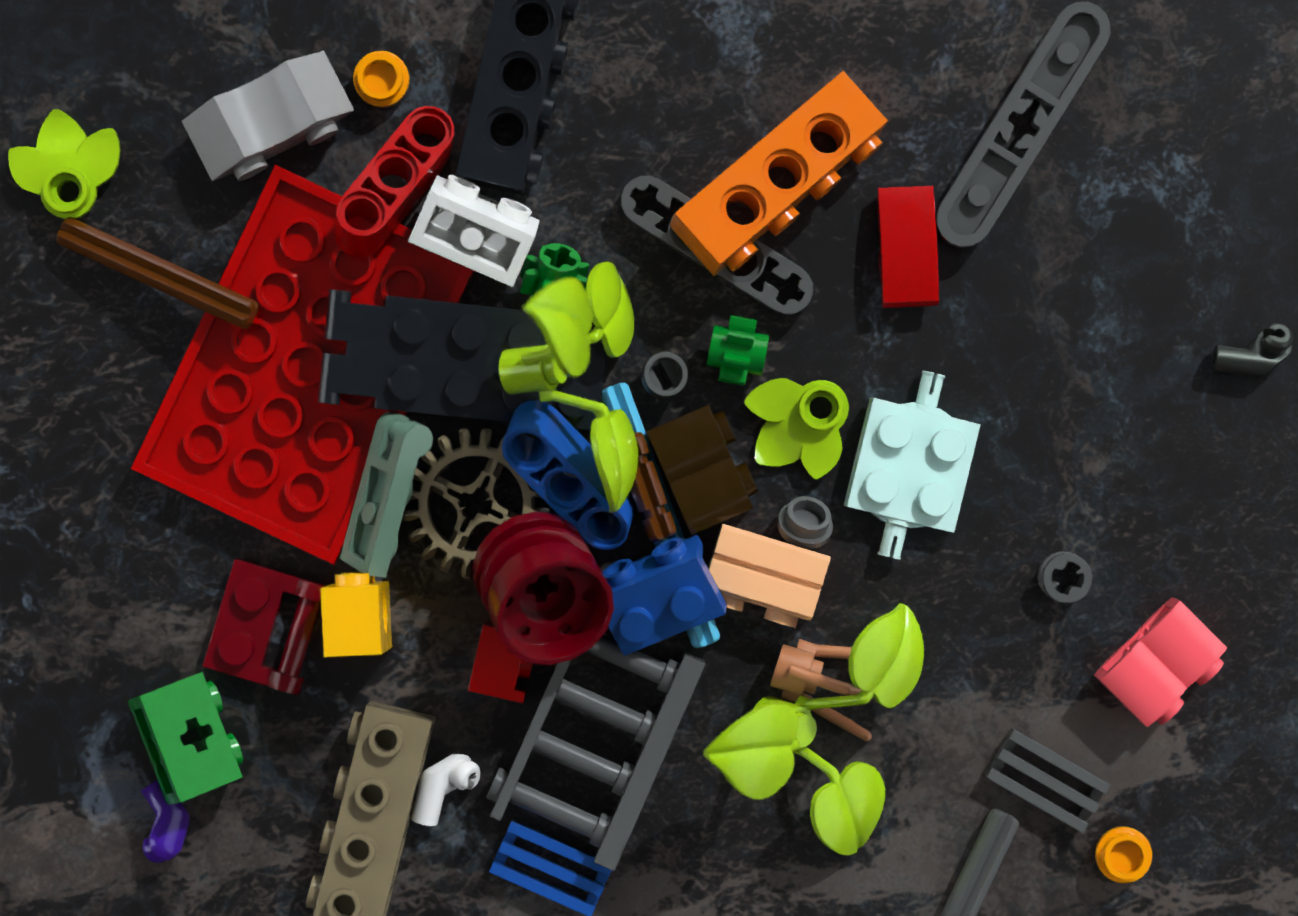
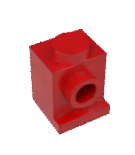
[468,622,533,704]

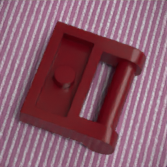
[202,559,327,695]

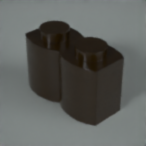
[646,405,758,535]

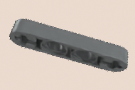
[621,175,813,316]

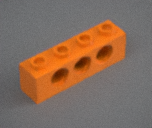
[670,71,888,276]

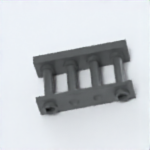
[486,635,706,871]

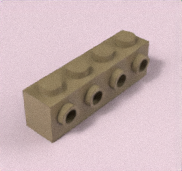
[306,701,436,916]

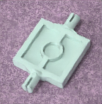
[843,370,981,560]

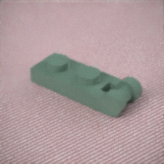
[340,411,433,578]

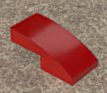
[876,186,939,308]

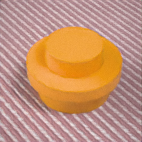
[353,51,410,108]
[1095,826,1152,883]

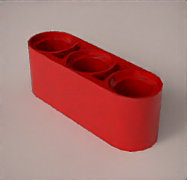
[334,106,454,257]

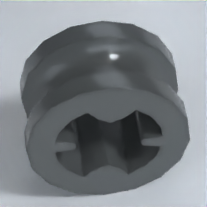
[1037,551,1093,603]

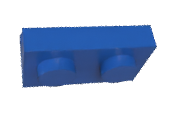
[602,535,727,656]

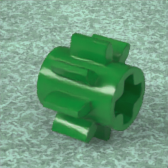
[520,243,589,299]
[706,315,769,386]

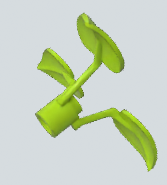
[499,261,638,513]
[703,603,924,856]

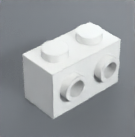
[408,175,540,287]

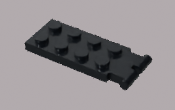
[317,289,606,430]

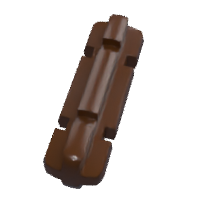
[631,432,676,542]

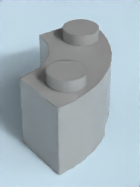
[182,51,354,181]

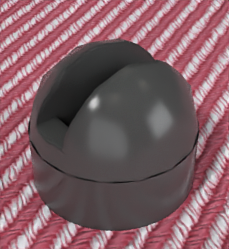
[641,352,688,398]

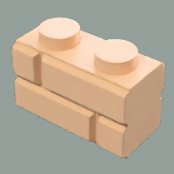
[708,523,831,628]

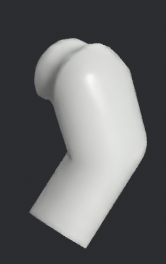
[411,754,481,826]

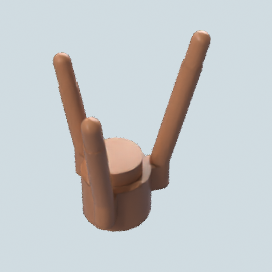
[770,639,872,741]

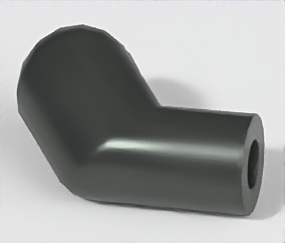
[1211,323,1293,378]

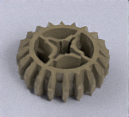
[402,428,552,579]

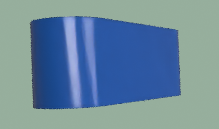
[502,400,636,550]

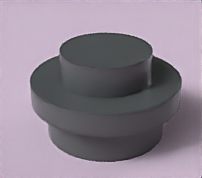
[777,496,833,549]

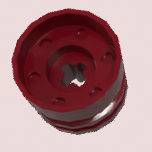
[472,512,614,665]

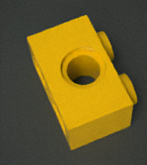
[321,571,392,657]

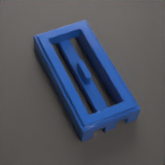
[489,819,612,916]

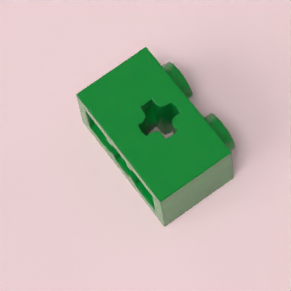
[127,672,243,805]

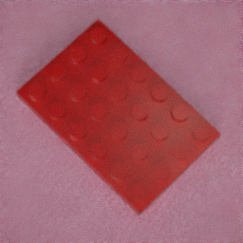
[131,165,475,565]

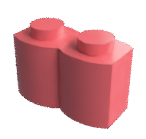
[1093,597,1227,727]

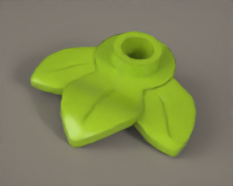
[8,109,120,219]
[744,378,849,480]

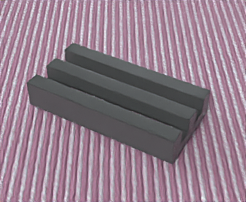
[984,728,1111,833]

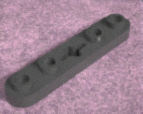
[936,1,1111,248]

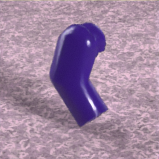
[141,780,190,863]

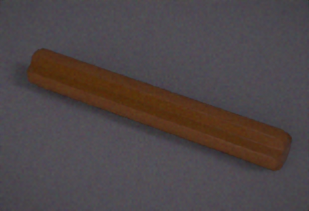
[56,217,259,329]

